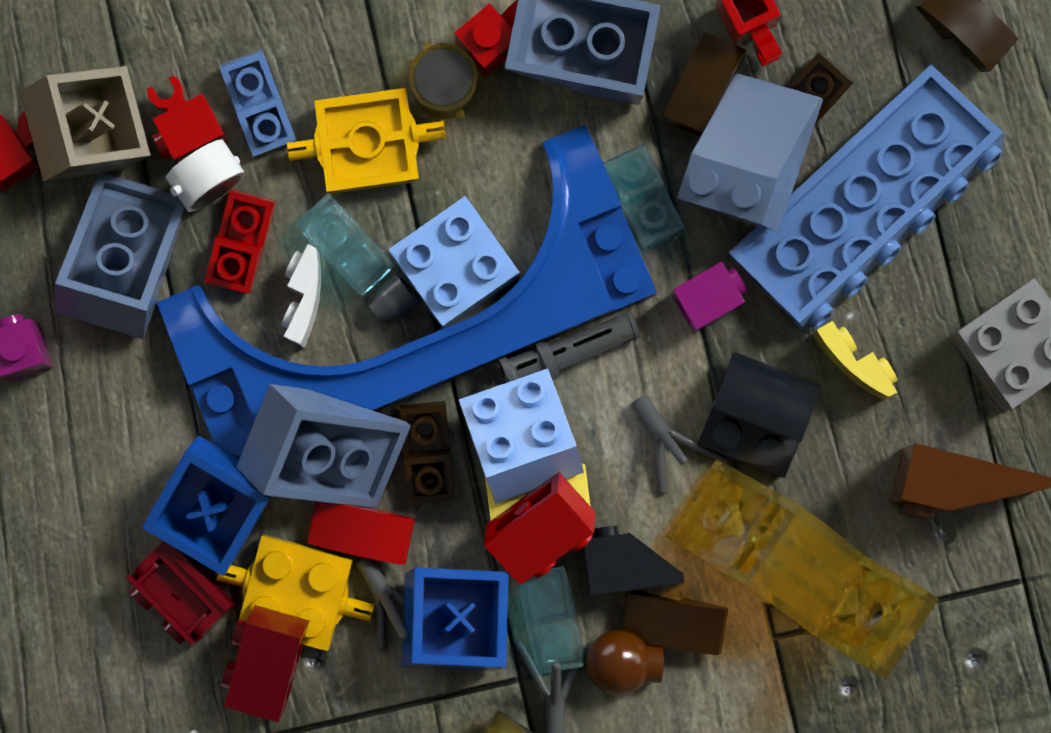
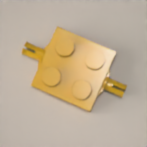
[287,88,446,194]
[216,534,375,651]

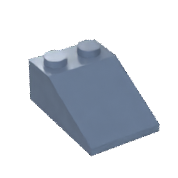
[505,0,661,106]
[677,73,823,233]
[53,173,186,339]
[236,384,411,508]

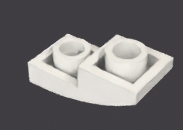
[281,244,321,348]

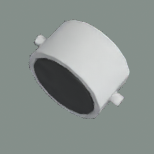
[165,140,246,212]

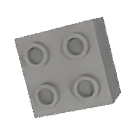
[949,278,1051,413]

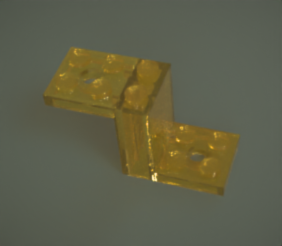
[665,459,939,680]

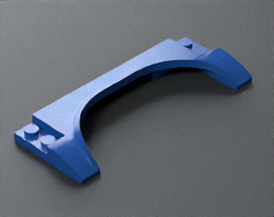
[157,124,657,459]

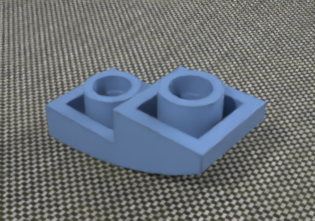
[219,49,296,157]

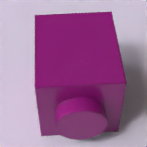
[671,262,747,334]

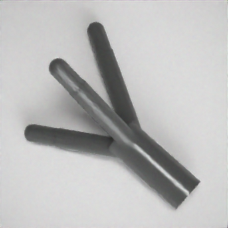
[631,394,726,495]
[356,558,409,650]
[515,640,589,733]

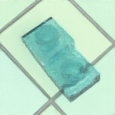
[603,144,686,253]
[295,193,396,297]
[519,566,586,674]

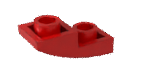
[204,189,277,294]
[307,501,415,565]

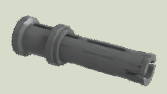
[498,311,640,383]

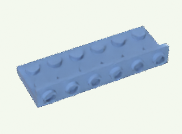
[729,65,1004,334]

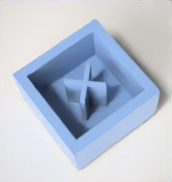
[388,196,520,329]
[459,369,584,504]

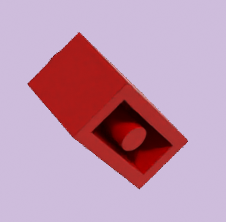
[484,472,595,585]

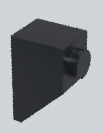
[583,525,685,596]

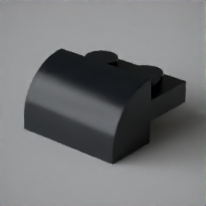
[697,351,820,478]

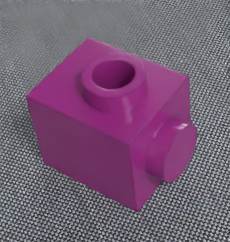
[0,314,53,382]

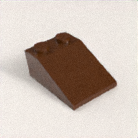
[889,443,1051,520]

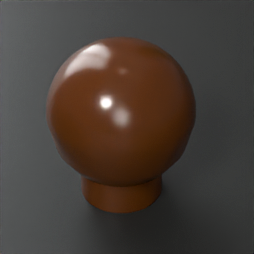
[586,630,664,696]

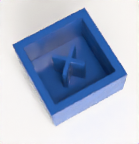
[142,436,272,576]
[402,567,508,671]

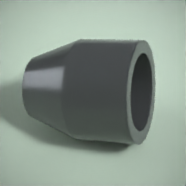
[369,273,420,323]

